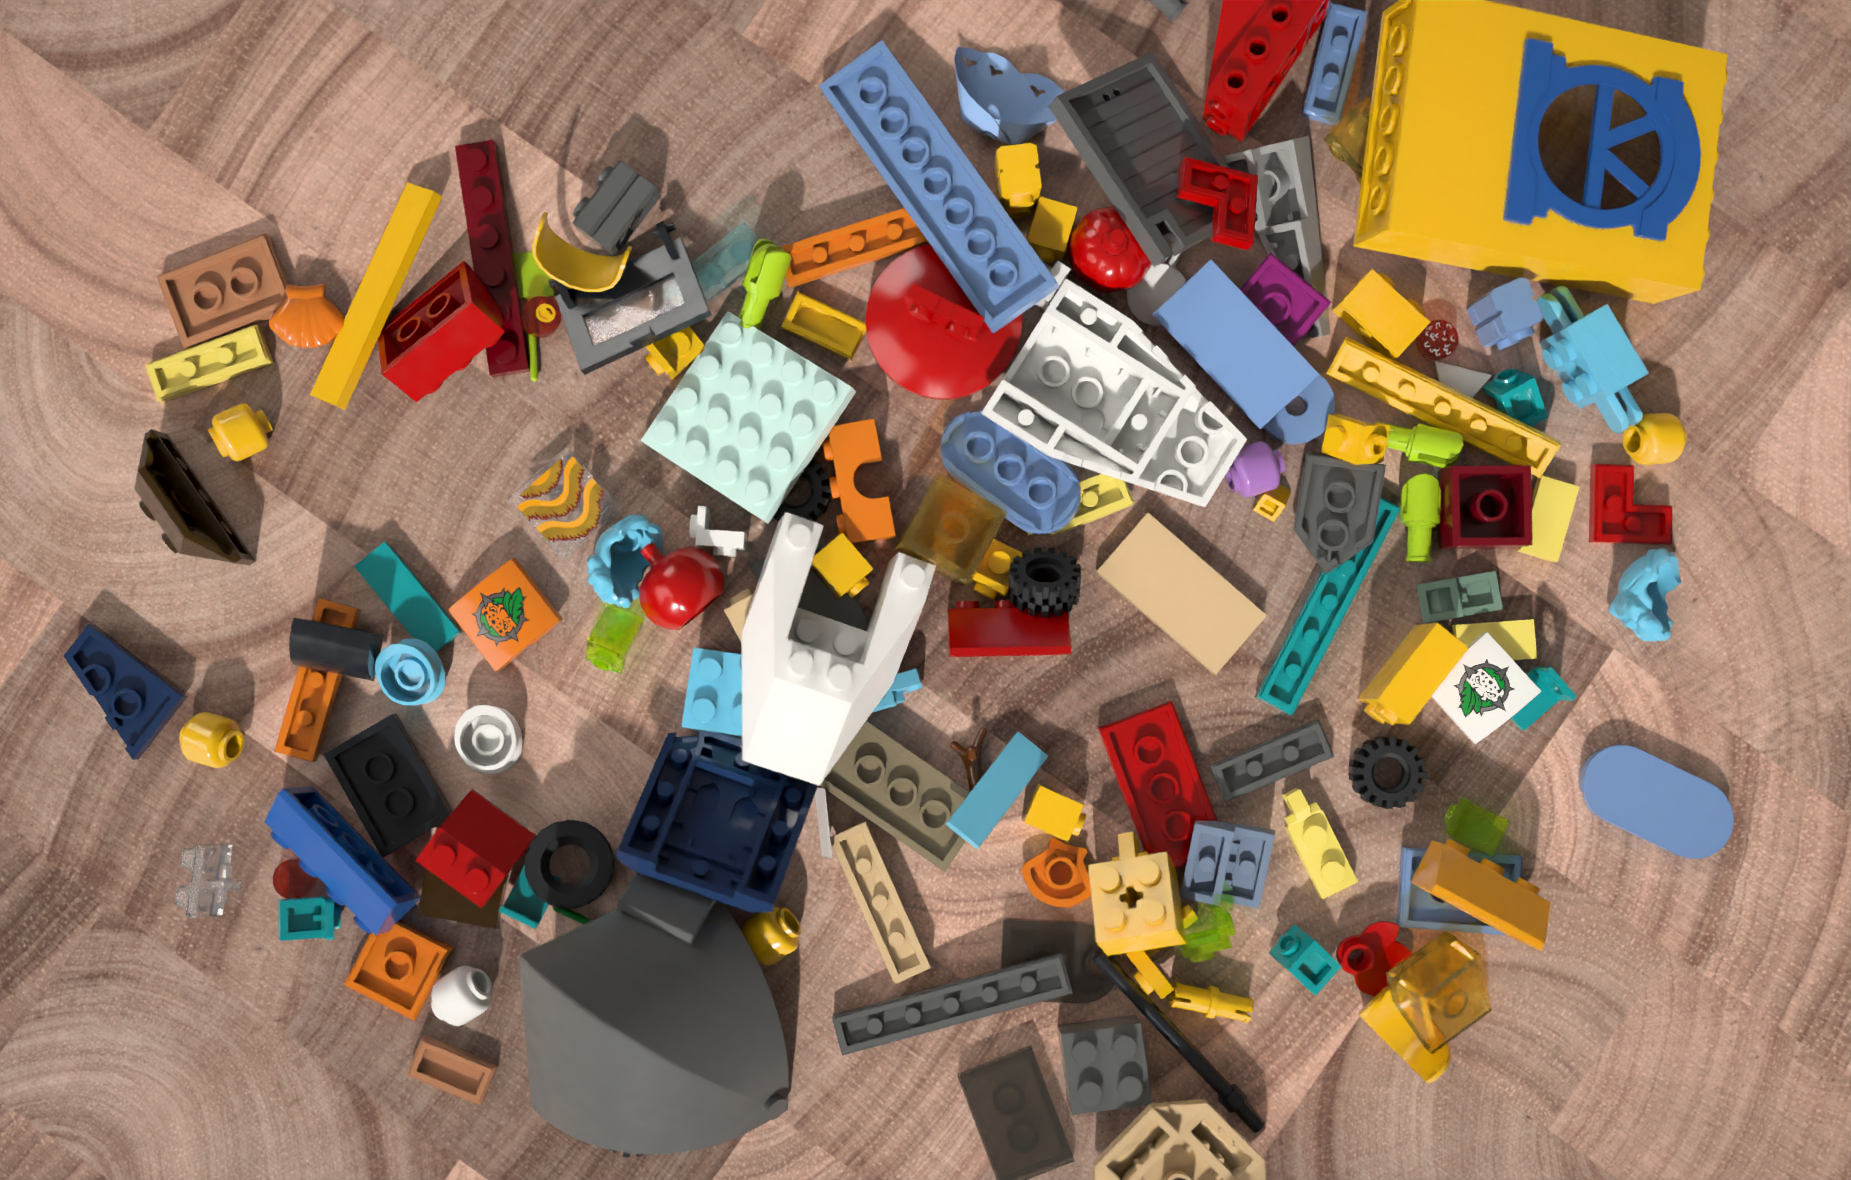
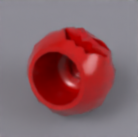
[1068,205,1153,293]
[639,542,724,630]

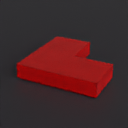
[1177,157,1258,250]
[1589,464,1673,546]

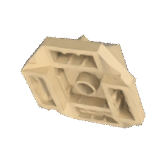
[1092,1099,1266,1180]

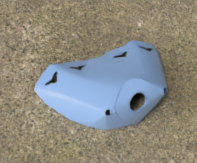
[954,47,1066,145]

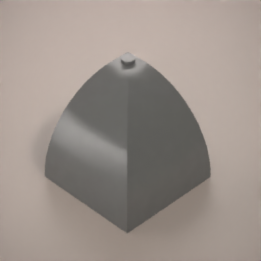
[519,900,789,1155]

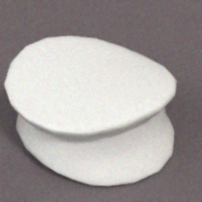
[455,705,523,774]

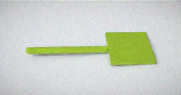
[513,252,554,382]

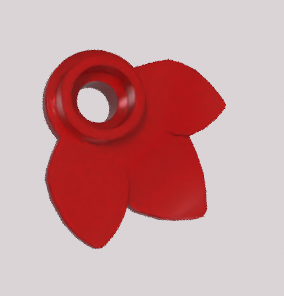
[1336,921,1416,997]

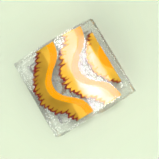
[508,446,623,560]

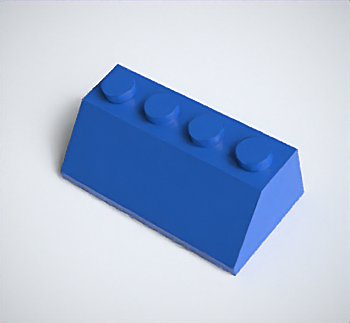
[264,786,421,935]

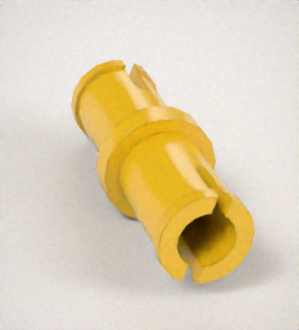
[1169,981,1254,1023]

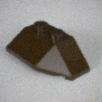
[134,429,255,566]

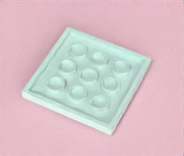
[641,311,856,524]

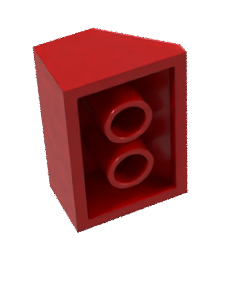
[378,261,505,403]
[947,600,1072,657]

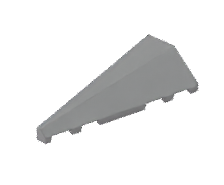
[1222,136,1330,338]

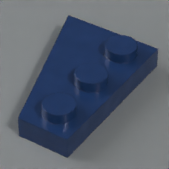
[64,624,188,760]

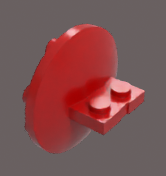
[866,244,1022,400]

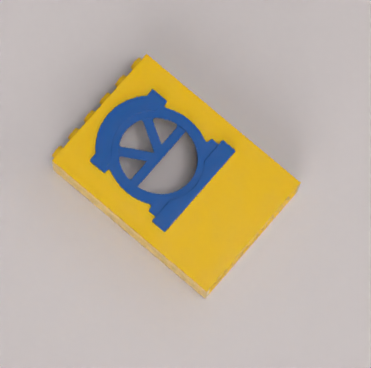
[1353,0,1728,304]

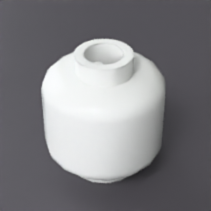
[431,965,493,1026]

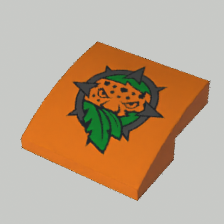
[448,558,563,672]

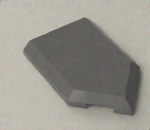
[1293,454,1386,575]

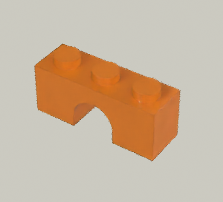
[823,419,896,546]

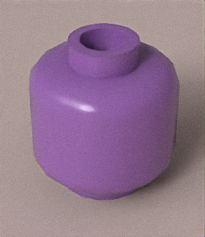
[1225,441,1285,498]

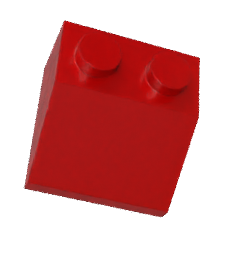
[415,789,537,908]

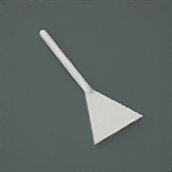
[1432,361,1492,480]

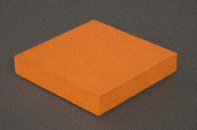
[344,920,454,1021]

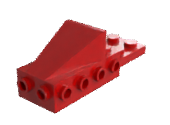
[1202,0,1331,143]

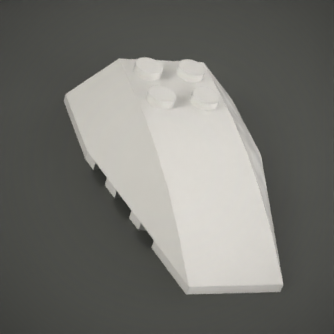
[981,279,1247,507]

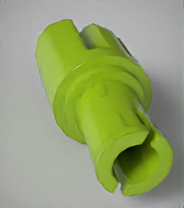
[738,238,792,330]
[1377,421,1463,468]
[1400,473,1441,563]

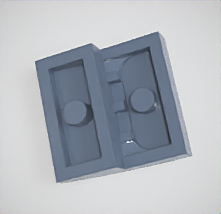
[1180,821,1275,909]

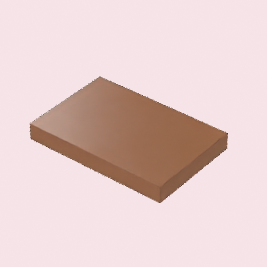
[156,233,289,349]

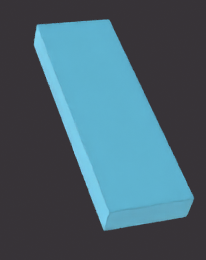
[946,732,1048,849]

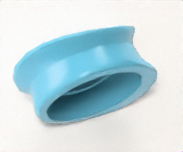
[375,639,446,706]

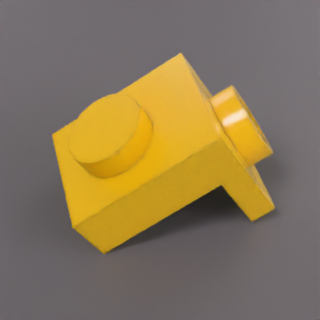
[1321,414,1390,465]

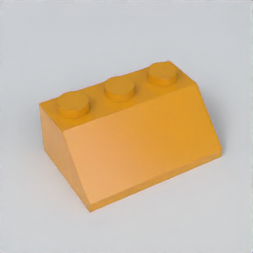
[1410,839,1550,951]

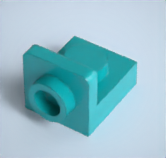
[1482,369,1548,427]
[1269,925,1342,996]

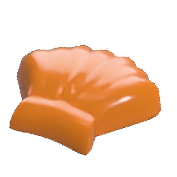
[269,284,345,348]
[1021,837,1091,908]

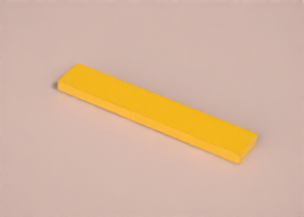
[310,182,442,410]
[1326,336,1561,478]

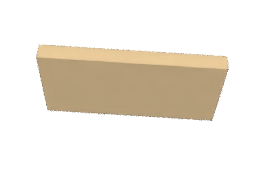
[1096,513,1267,675]

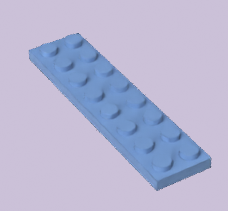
[819,40,1059,334]

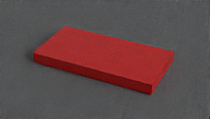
[1097,701,1217,869]

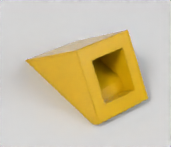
[1253,484,1291,522]

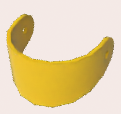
[532,212,632,292]
[1358,986,1452,1084]

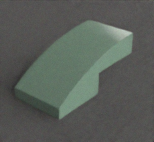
[1416,571,1503,624]

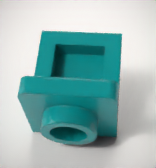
[278,896,341,941]

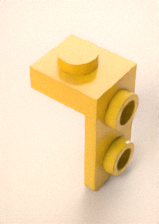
[1126,905,1198,999]

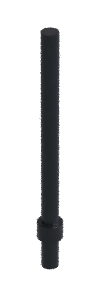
[1092,949,1265,1133]

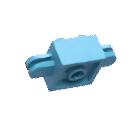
[1537,285,1649,433]

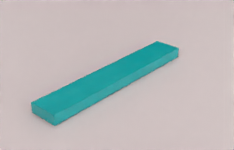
[1255,497,1400,715]

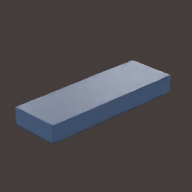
[1300,2,1368,126]

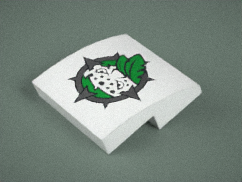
[1431,632,1541,744]

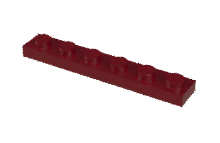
[455,140,530,378]

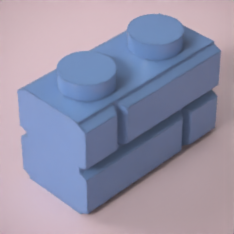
[1466,277,1544,351]

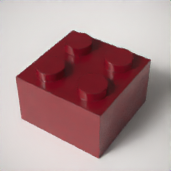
[1438,465,1533,549]

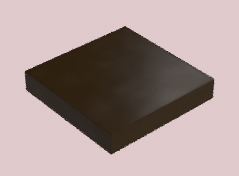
[417,836,509,929]

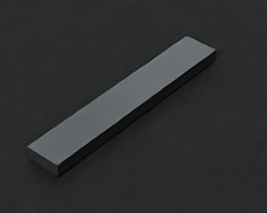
[832,952,1073,1056]

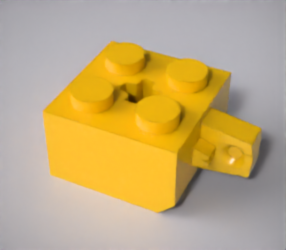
[1088,832,1186,956]

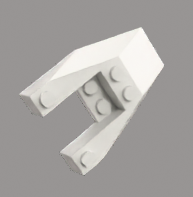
[741,512,936,786]

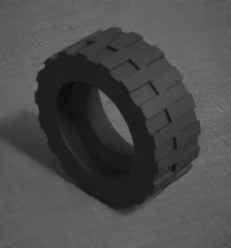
[524,820,614,909]

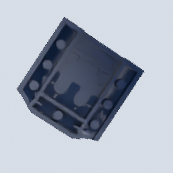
[616,731,818,912]

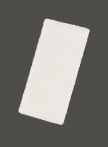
[815,788,832,858]

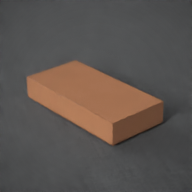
[407,1035,499,1105]

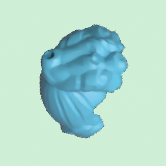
[587,515,664,608]
[1608,548,1682,642]

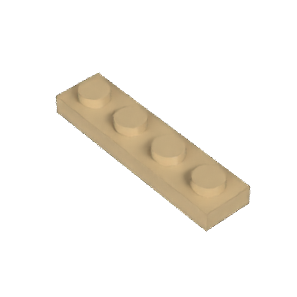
[830,821,931,985]

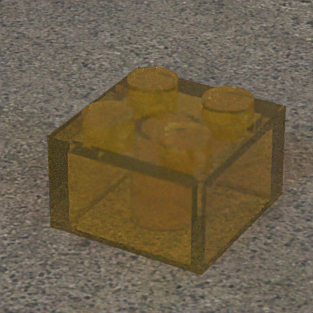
[894,473,1008,586]

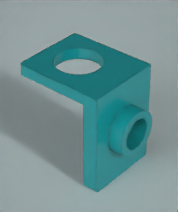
[1510,666,1577,731]
[498,865,561,929]

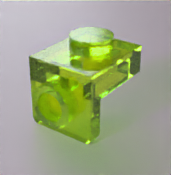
[585,603,644,674]
[1443,797,1511,858]
[1177,905,1235,962]

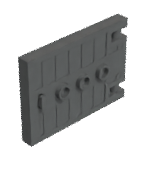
[1048,52,1229,267]

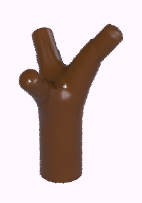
[950,727,987,791]

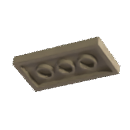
[820,720,970,872]

